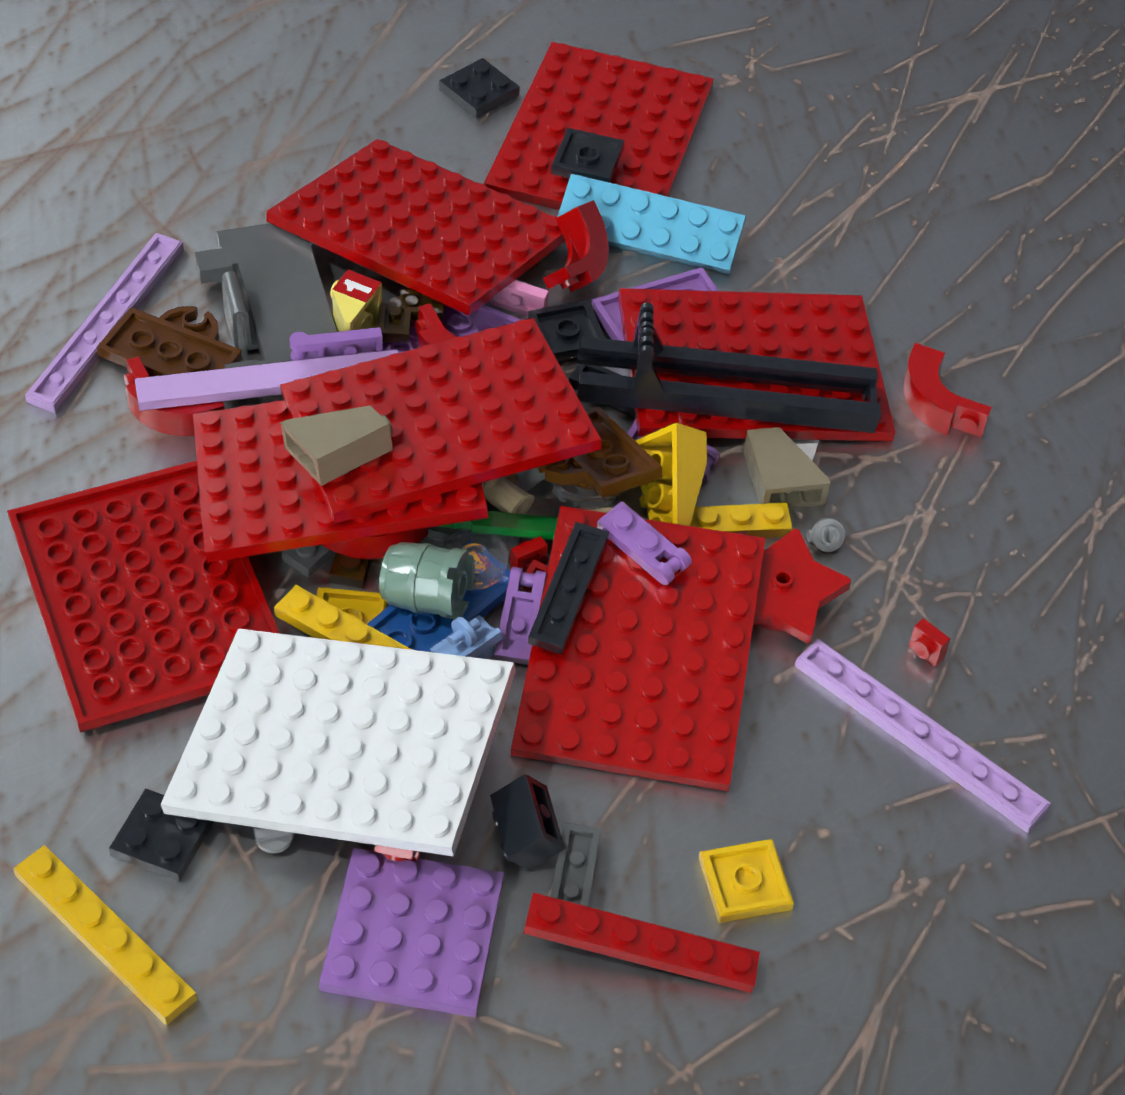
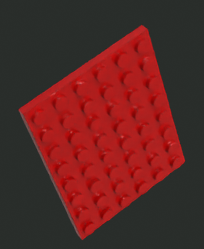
[484,42,714,210]
[266,139,565,316]
[618,288,896,441]
[280,318,601,524]
[193,400,488,563]
[7,460,280,733]
[511,506,765,792]

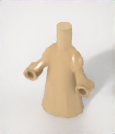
[482,474,534,514]

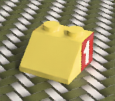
[330,270,382,332]

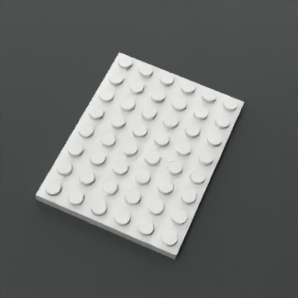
[161,629,516,856]

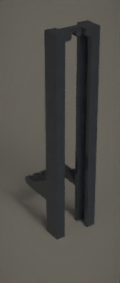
[577,303,881,433]

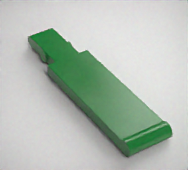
[438,511,558,540]

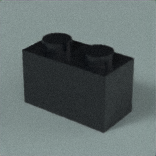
[490,774,565,870]

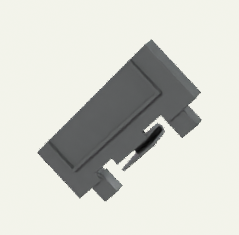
[195,223,337,404]

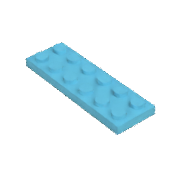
[558,174,746,275]

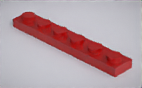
[523,892,760,993]

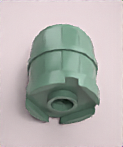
[379,542,475,620]

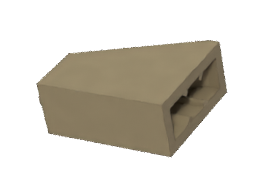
[280,406,393,486]
[744,427,831,509]

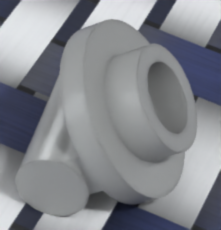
[806,518,845,552]
[253,827,294,853]

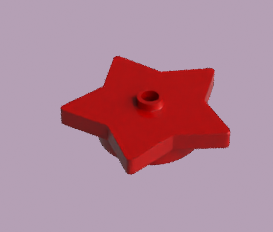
[753,528,851,644]

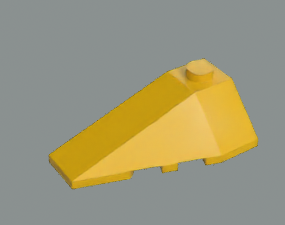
[635,423,707,526]

